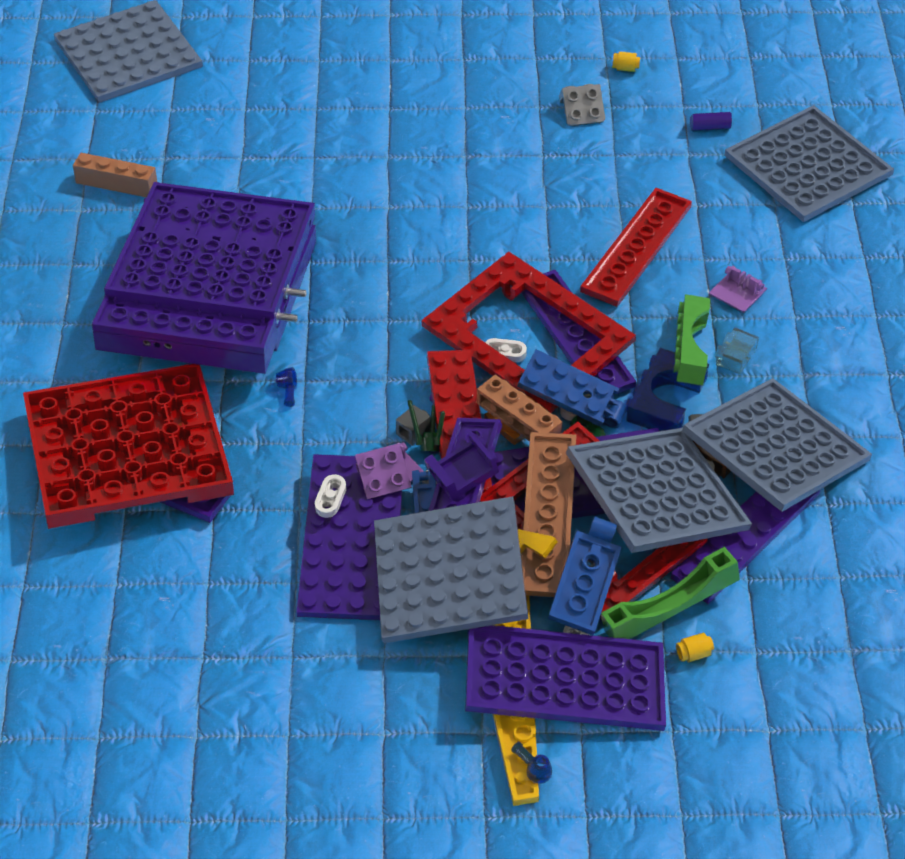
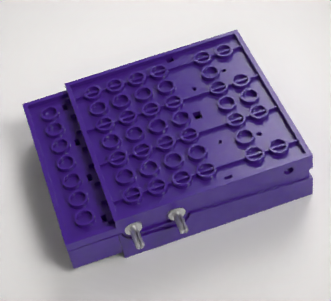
[92,182,316,374]

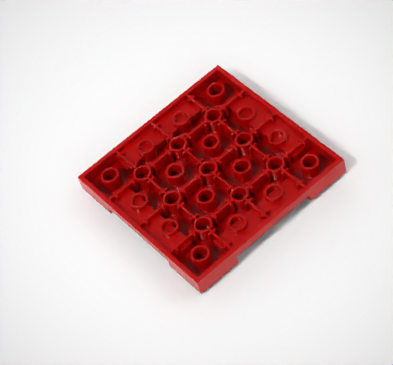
[23,364,234,529]

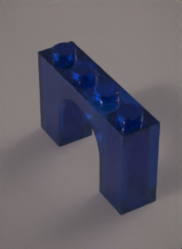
[626,348,709,431]

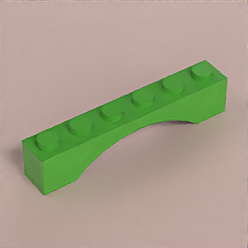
[673,294,710,386]
[601,547,740,639]

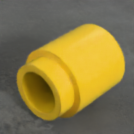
[612,51,640,72]
[676,632,714,662]

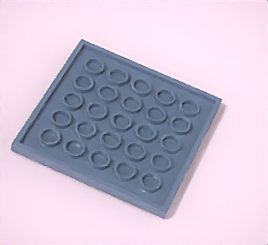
[54,0,203,103]
[724,105,894,222]
[682,378,872,512]
[566,428,752,553]
[374,496,529,643]

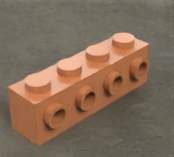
[73,152,157,197]
[477,375,562,441]

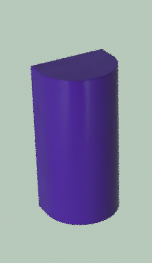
[690,112,732,131]

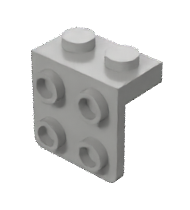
[559,84,605,126]

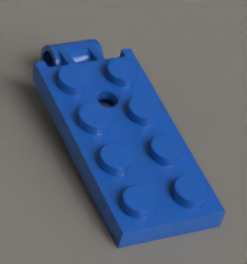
[517,349,628,428]
[547,516,622,635]

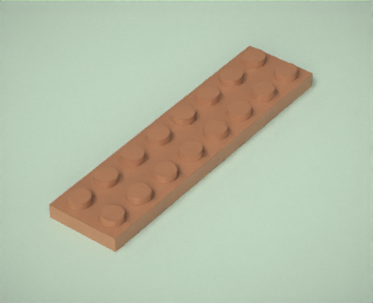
[521,432,576,597]

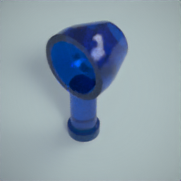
[276,367,297,407]
[511,741,552,784]

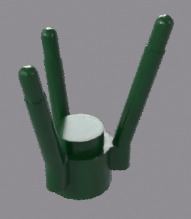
[408,400,445,451]

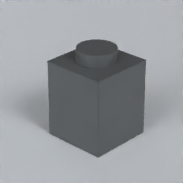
[396,405,431,446]

